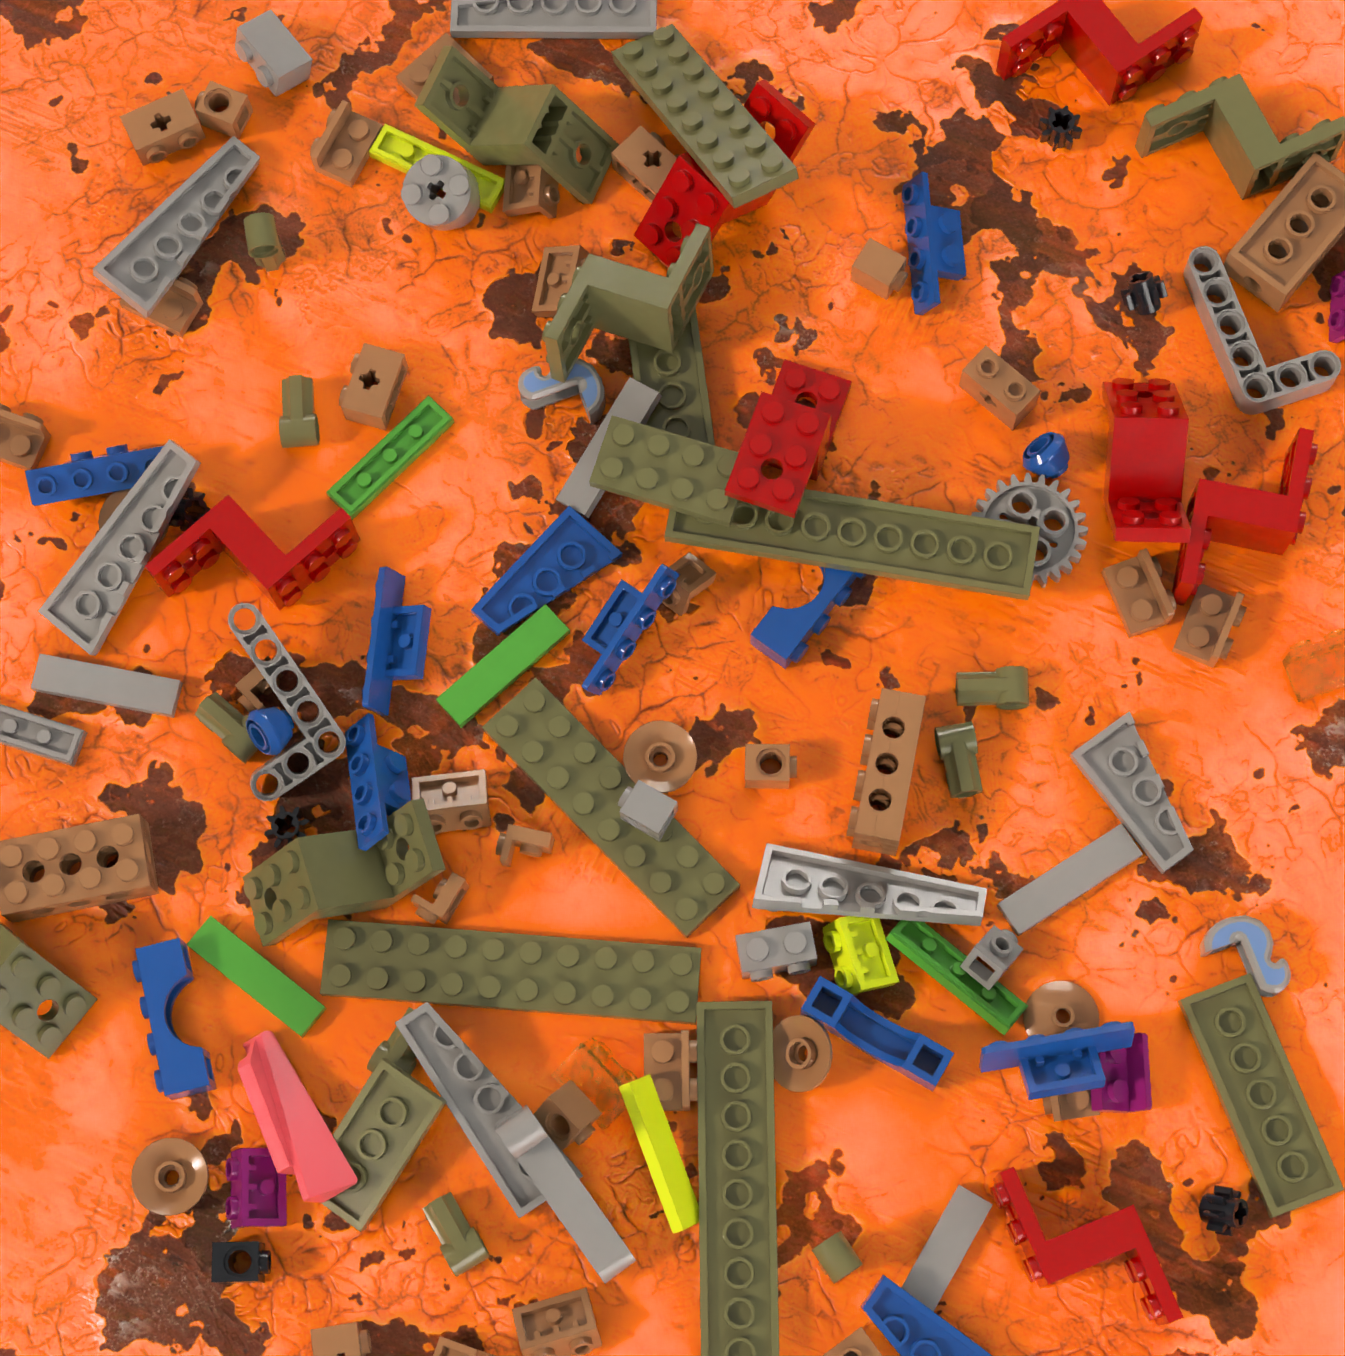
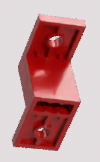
[996,0,1203,106]
[634,79,816,267]
[725,359,852,518]
[1102,378,1191,543]
[1172,428,1318,606]
[145,494,361,611]
[990,1167,1184,1326]

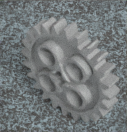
[971,473,1088,588]

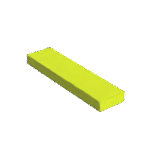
[369,124,505,213]
[619,1074,699,1234]

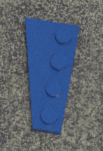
[471,505,623,636]
[860,1275,992,1356]

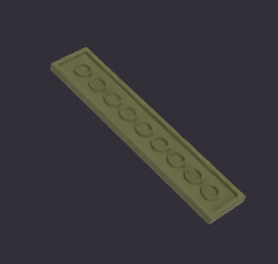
[664,489,1040,600]
[320,919,702,1025]
[696,1001,779,1356]

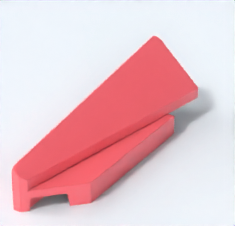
[238,1030,358,1203]

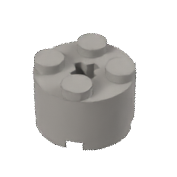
[401,154,480,231]

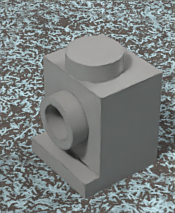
[960,925,1023,991]

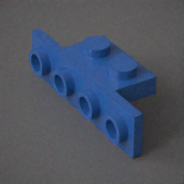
[902,172,966,315]
[25,444,164,506]
[582,564,680,696]
[362,566,432,716]
[345,713,411,851]
[979,1021,1135,1100]

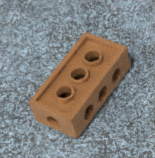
[1224,152,1345,312]
[846,688,926,856]
[0,814,159,923]

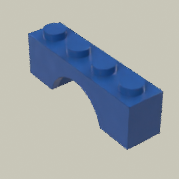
[750,566,866,669]
[132,938,217,1100]
[800,976,954,1092]

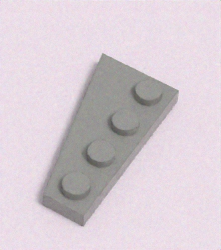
[1069,711,1194,874]

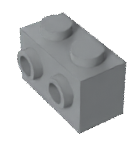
[235,9,312,97]
[735,921,817,982]

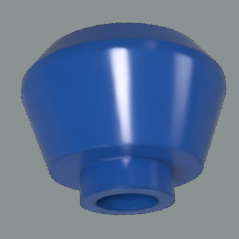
[1023,432,1070,479]
[246,707,294,755]

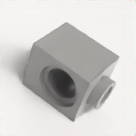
[618,780,678,841]

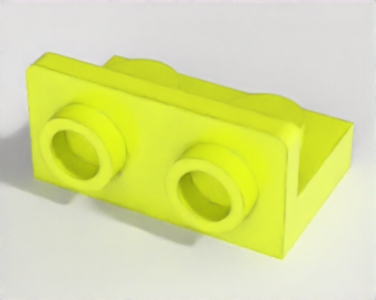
[823,916,899,996]

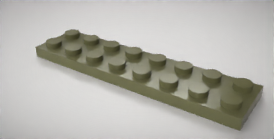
[611,24,799,209]
[482,677,740,939]

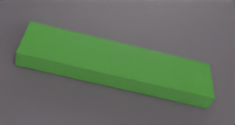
[326,395,455,520]
[436,604,570,728]
[186,915,327,1038]
[886,920,1028,1035]

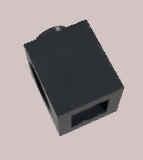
[211,1241,271,1284]

